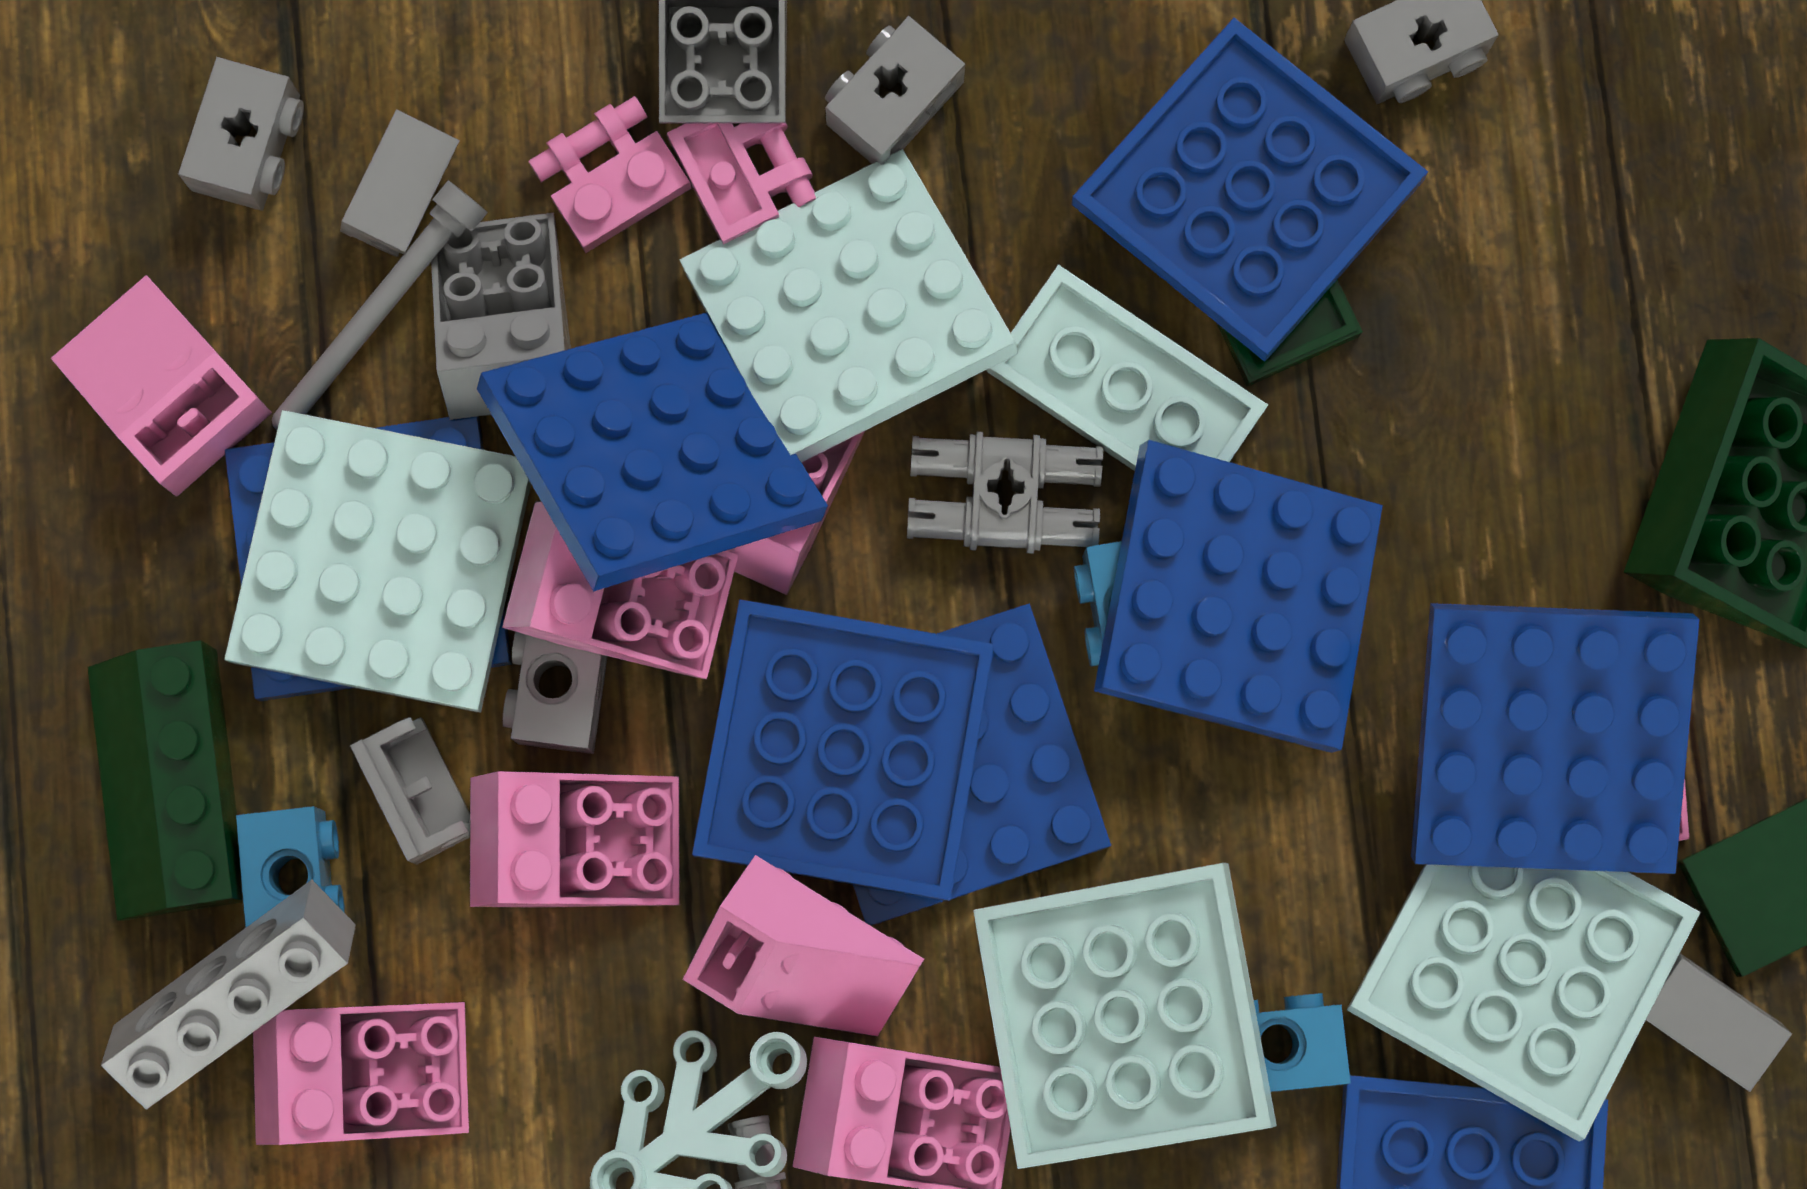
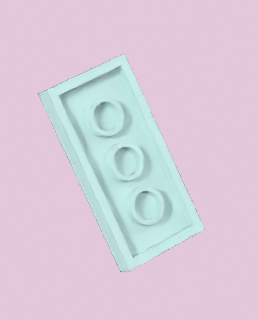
[987,265,1268,471]

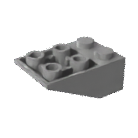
[659,0,787,123]
[431,213,571,420]

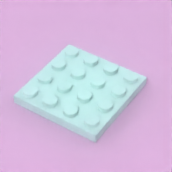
[680,149,1018,463]
[224,410,531,713]
[973,863,1277,1169]
[1347,864,1701,1142]

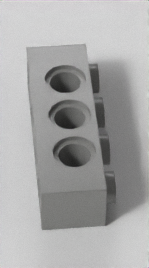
[503,501,608,754]
[101,880,356,1110]

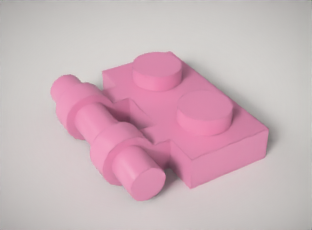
[528,96,691,253]
[667,122,816,245]

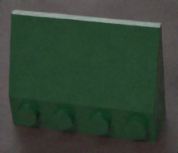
[1623,338,1807,648]

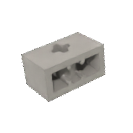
[1344,0,1499,104]
[825,16,965,165]
[178,57,304,211]

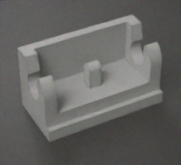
[340,109,460,257]
[350,718,470,865]
[1646,953,1792,1092]

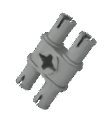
[907,432,1103,553]

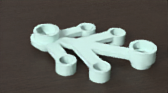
[590,1030,807,1189]

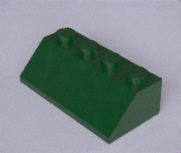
[87,640,243,921]

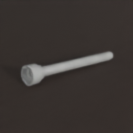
[272,180,488,430]

